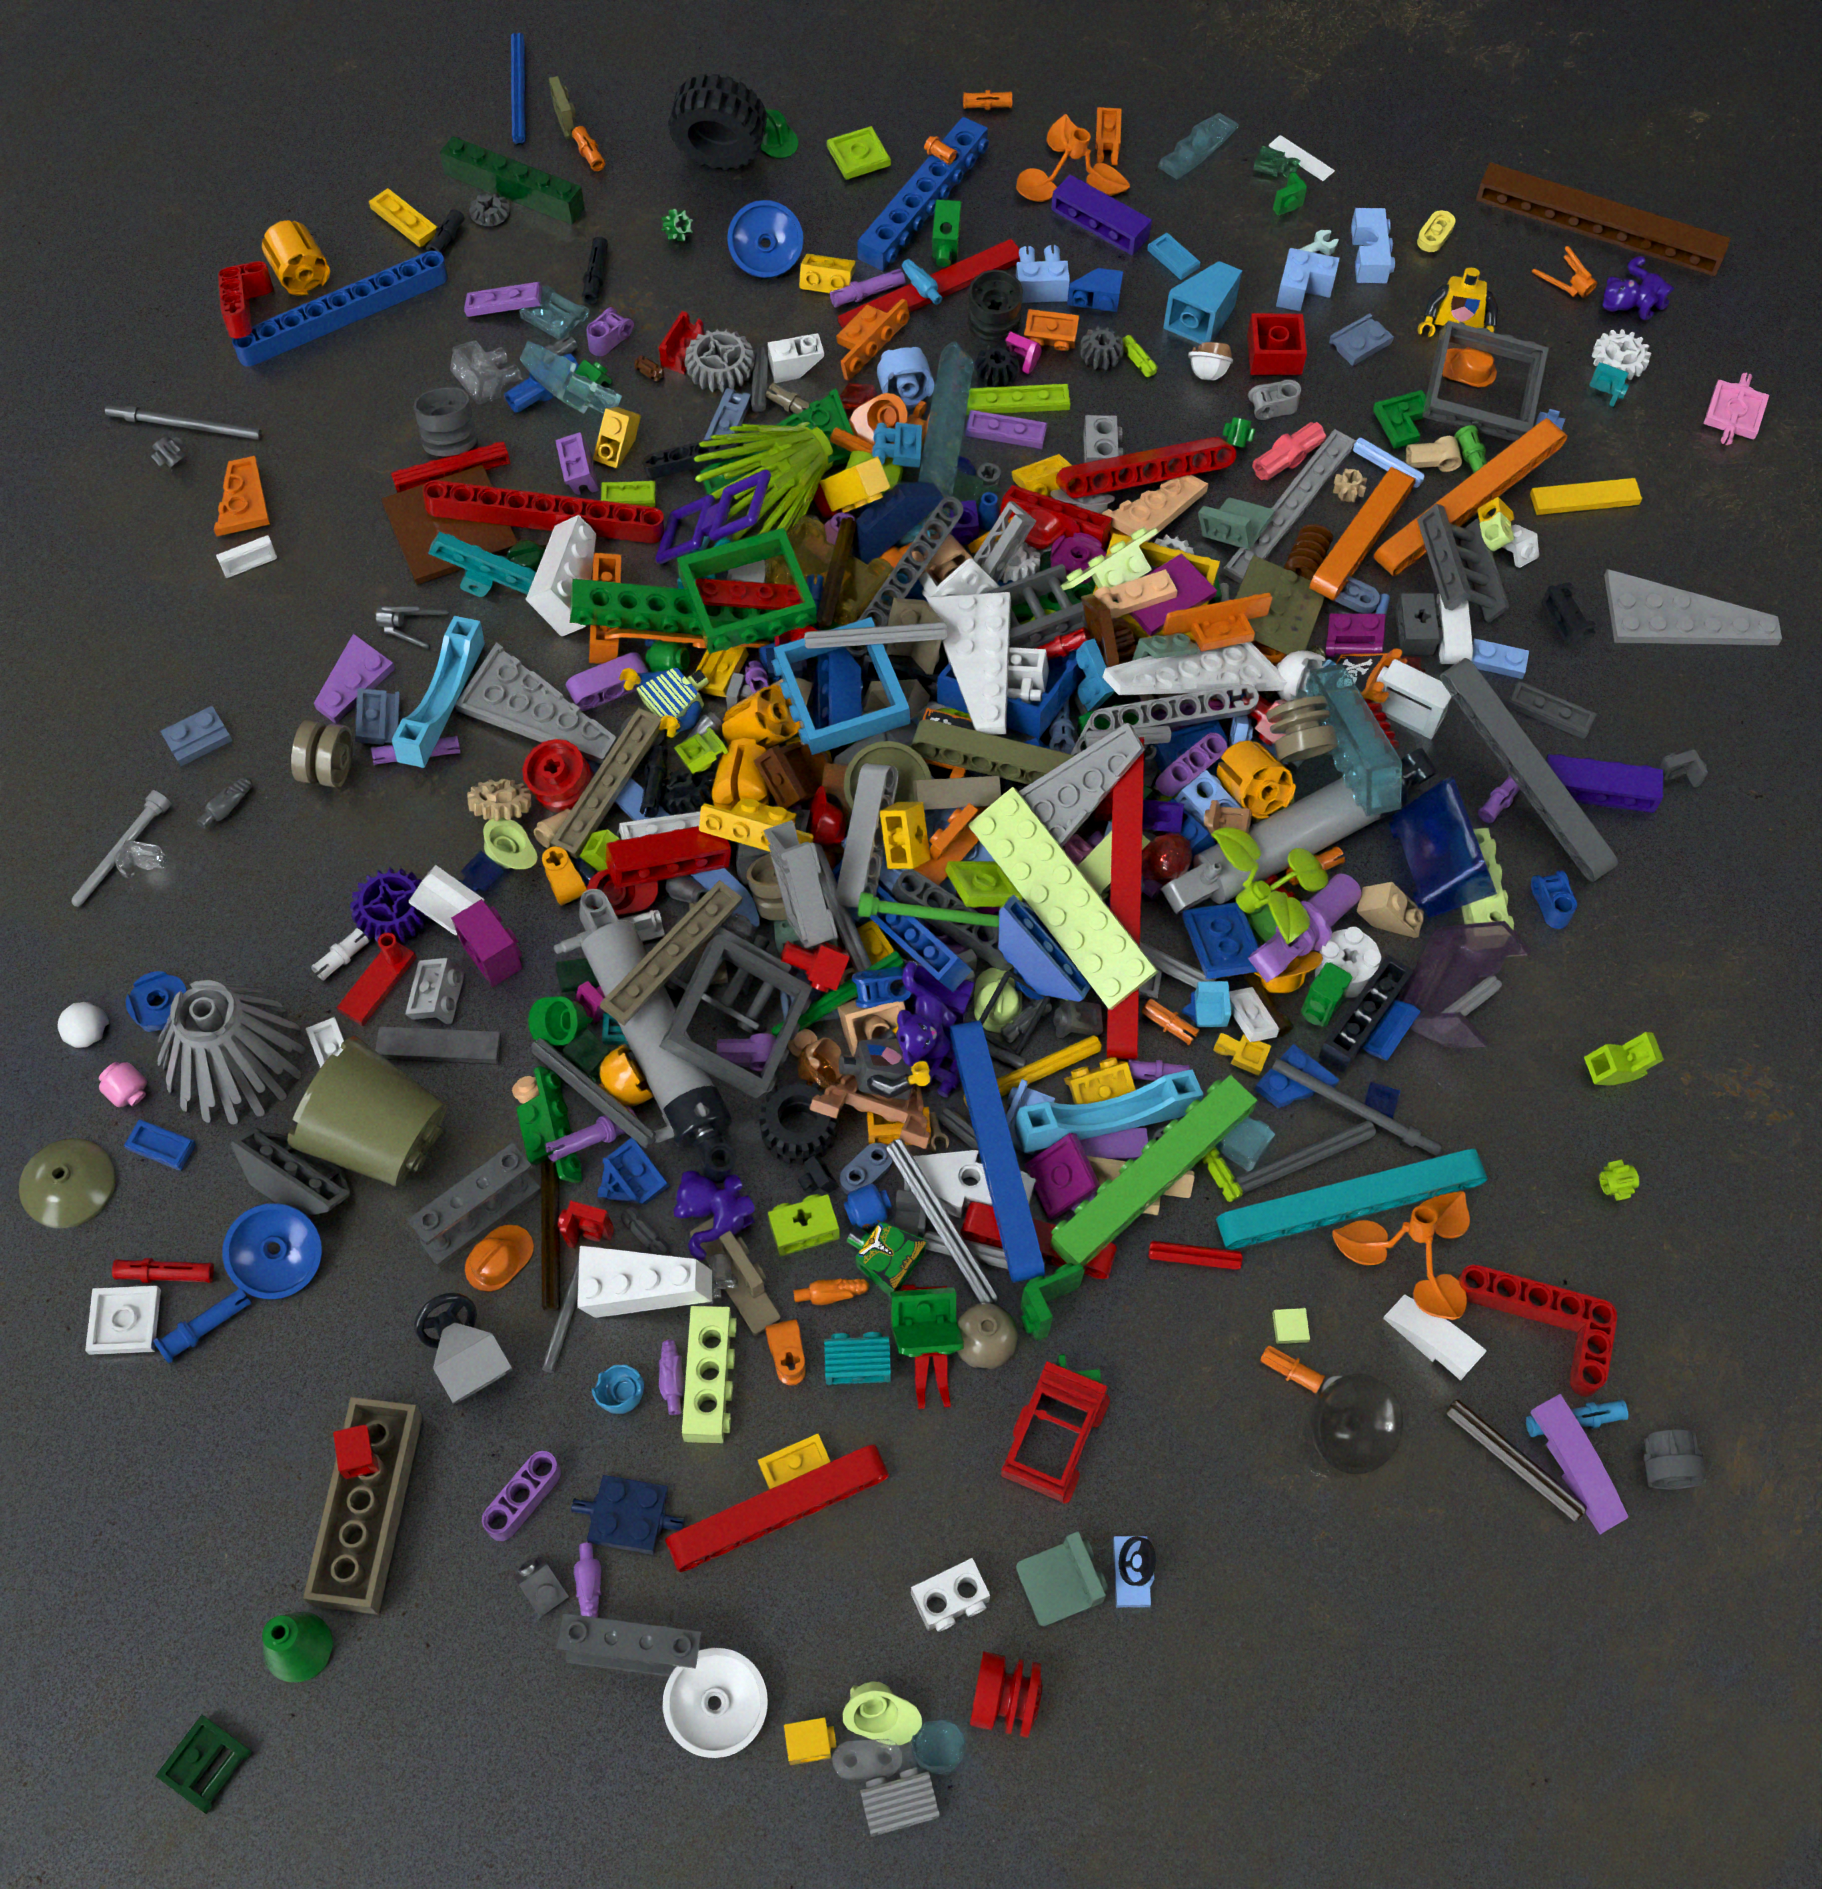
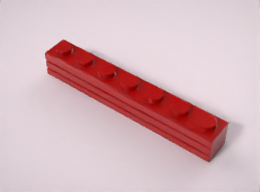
[391,441,511,493]

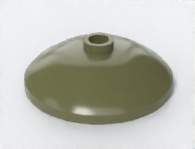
[843,741,932,811]
[19,1138,116,1228]

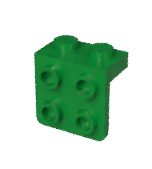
[1020,1263,1085,1341]
[890,1287,964,1357]

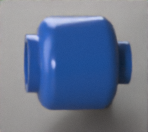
[844,1183,892,1229]

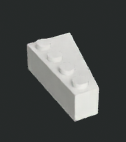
[577,1246,712,1318]

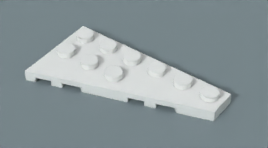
[926,592,1011,735]
[1103,642,1287,695]

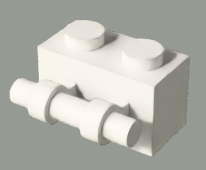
[1007,647,1049,704]

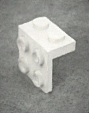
[918,558,1000,598]

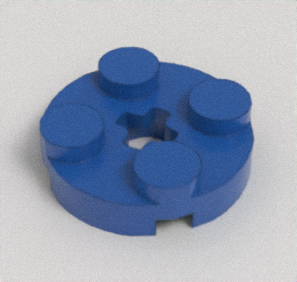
[126,971,188,1032]

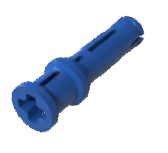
[153,1288,252,1364]

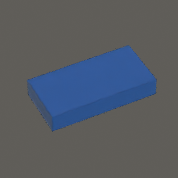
[1363,1000,1421,1061]
[124,1119,196,1171]

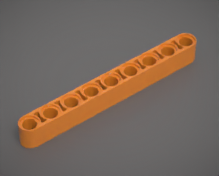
[1374,418,1568,576]

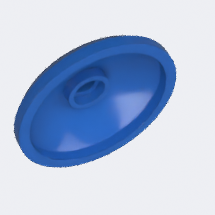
[727,200,803,278]
[222,1203,322,1299]

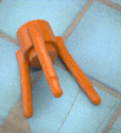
[1532,246,1598,298]

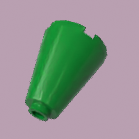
[262,1612,334,1683]

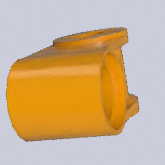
[542,846,587,906]

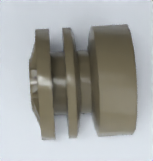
[1266,696,1339,763]

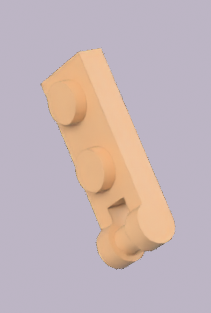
[1094,569,1178,619]

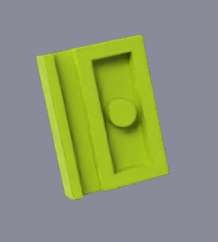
[674,727,728,774]

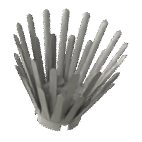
[157,980,306,1124]

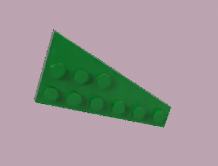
[700,388,854,495]

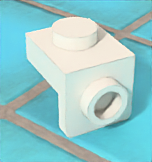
[1502,524,1539,568]

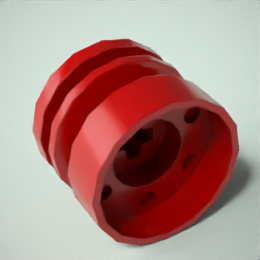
[969,1651,1043,1738]

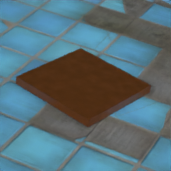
[381,465,517,585]

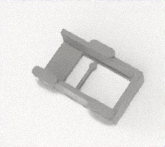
[764,820,838,948]

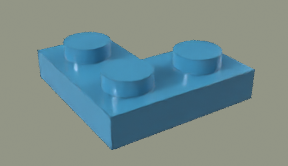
[1075,638,1115,712]

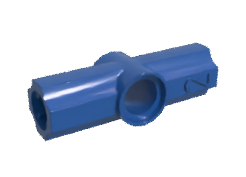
[504,354,579,413]

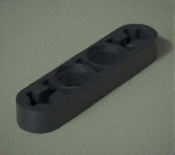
[642,433,744,478]

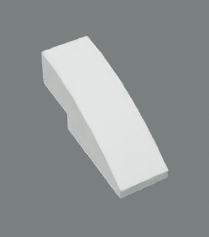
[1383,1294,1486,1381]

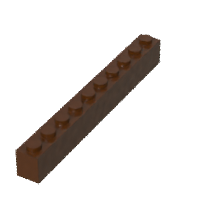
[1475,162,1731,277]

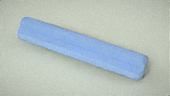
[1353,438,1425,488]

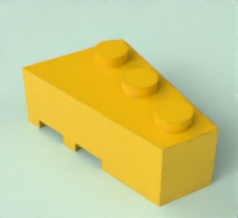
[819,457,891,513]

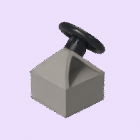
[414,1293,513,1405]

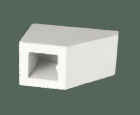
[768,333,824,383]

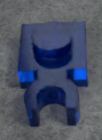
[459,850,504,892]

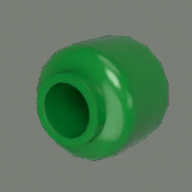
[646,640,689,673]

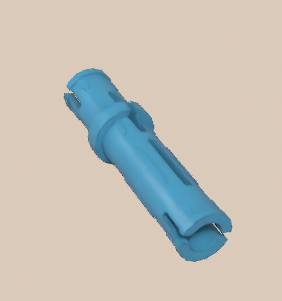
[1526,1399,1628,1437]

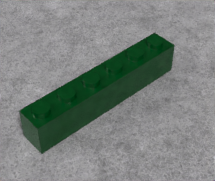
[440,136,585,225]

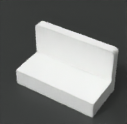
[409,865,485,936]

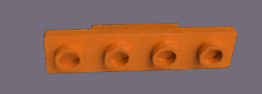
[836,298,910,381]
[1163,593,1273,652]
[913,803,989,886]

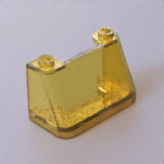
[765,515,894,626]

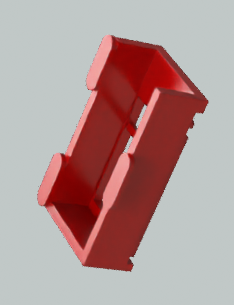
[1001,1361,1110,1504]

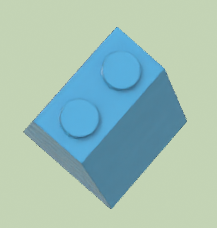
[1163,261,1242,344]

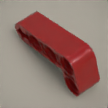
[218,261,274,339]

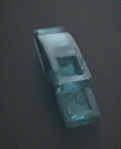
[520,341,622,414]

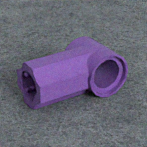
[716,1033,776,1072]

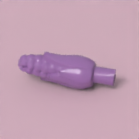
[659,1339,685,1415]
[574,1543,602,1617]

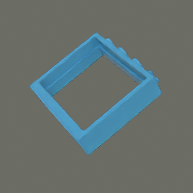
[771,617,911,755]

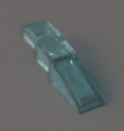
[1158,112,1239,179]

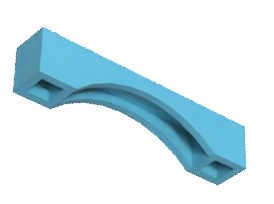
[392,616,485,768]
[1014,1069,1203,1153]

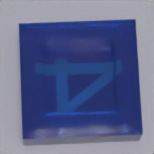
[1364,1082,1400,1119]

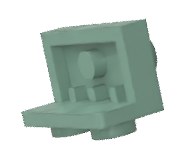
[1132,633,1198,661]

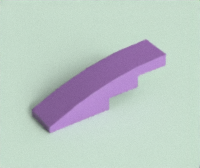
[1530,1394,1629,1534]

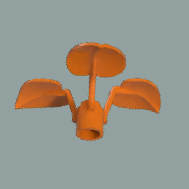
[1016,114,1130,202]
[1332,1191,1470,1320]

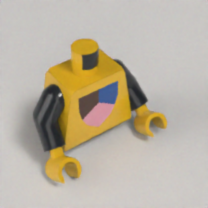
[1418,268,1498,337]

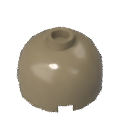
[957,1303,1018,1370]

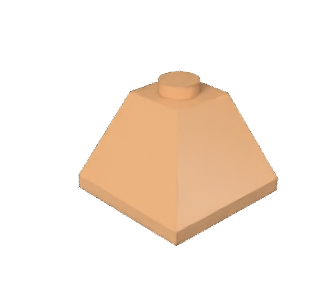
[838,999,905,1056]

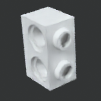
[911,1558,990,1632]

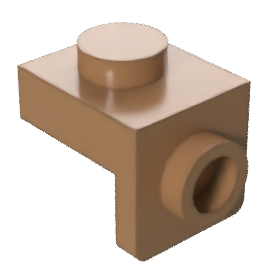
[1204,800,1252,838]

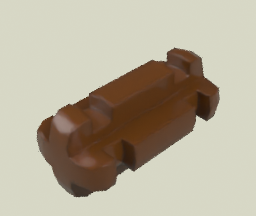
[634,355,665,382]

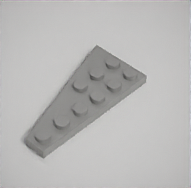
[455,642,617,764]

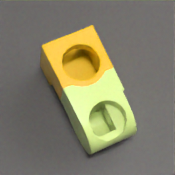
[1477,497,1514,551]

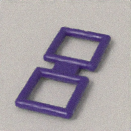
[655,469,771,564]

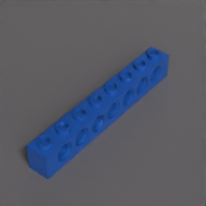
[857,117,989,271]

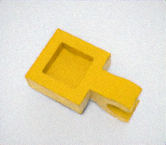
[1213,1033,1271,1076]

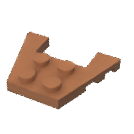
[810,1075,930,1149]

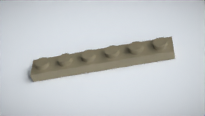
[550,708,662,859]
[600,880,743,1026]

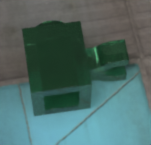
[562,1029,611,1082]

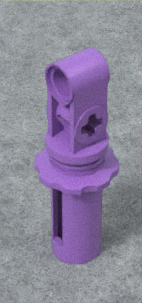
[1248,874,1361,982]

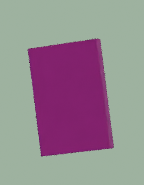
[1116,553,1217,637]

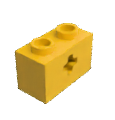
[880,802,931,869]

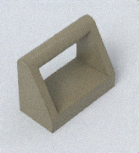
[861,679,930,719]

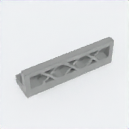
[973,501,1036,583]

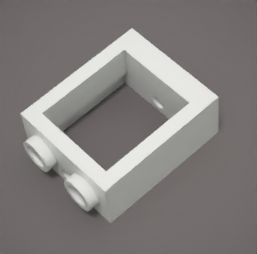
[1373,659,1452,740]

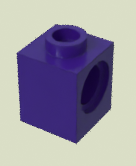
[948,500,979,545]

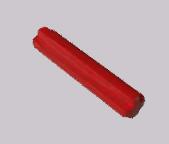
[1148,1241,1243,1270]

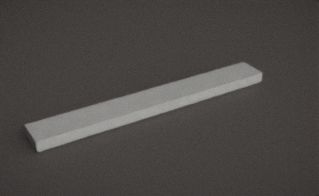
[1223,429,1356,584]

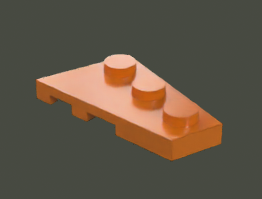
[214,456,270,537]

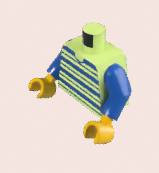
[619,668,709,738]

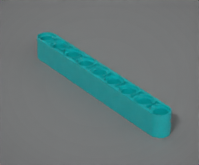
[1216,1149,1488,1250]

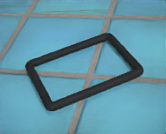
[979,971,1050,1055]

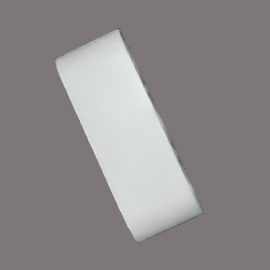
[1435,594,1473,664]

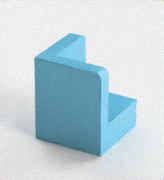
[1194,981,1231,1027]

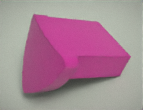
[1006,332,1042,374]

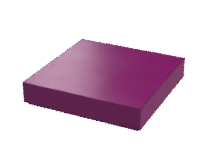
[1024,1133,1100,1219]

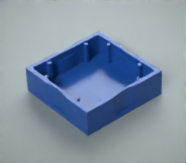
[937,624,1085,738]

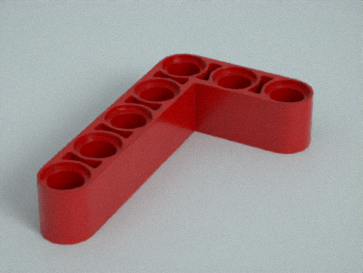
[1457,1264,1617,1397]

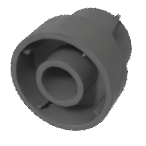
[1644,1430,1707,1489]

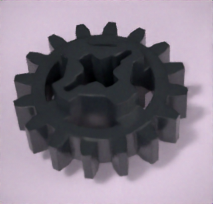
[659,766,716,815]

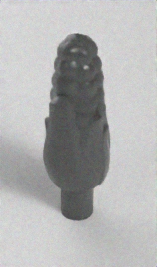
[197,777,252,829]

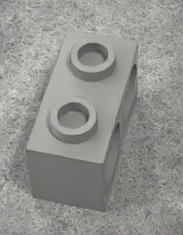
[1083,415,1123,474]

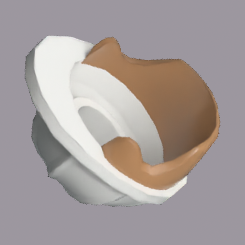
[1188,342,1233,381]

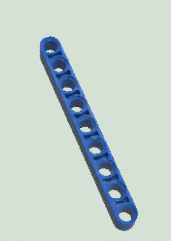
[232,251,448,366]
[949,1020,1045,1283]

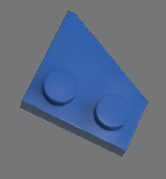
[1254,1044,1339,1108]

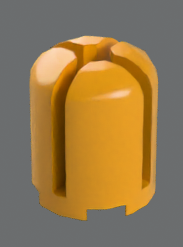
[262,220,330,296]
[722,684,801,750]
[712,738,771,811]
[1217,741,1296,818]

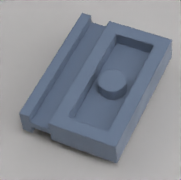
[1329,313,1394,366]
[355,688,399,745]
[160,706,232,767]

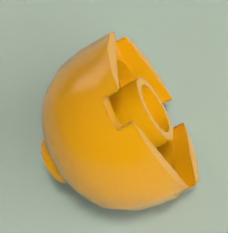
[599,1044,654,1107]

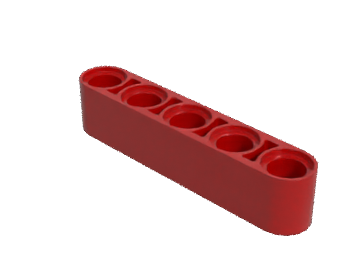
[960,1202,1117,1279]

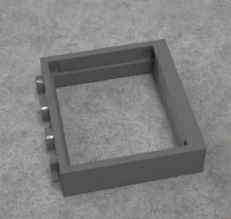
[1422,321,1549,442]
[659,935,812,1099]

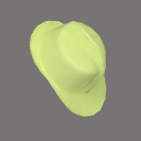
[483,818,538,870]
[974,968,1022,1033]
[842,1681,922,1746]

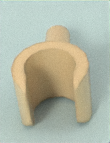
[929,1112,949,1152]

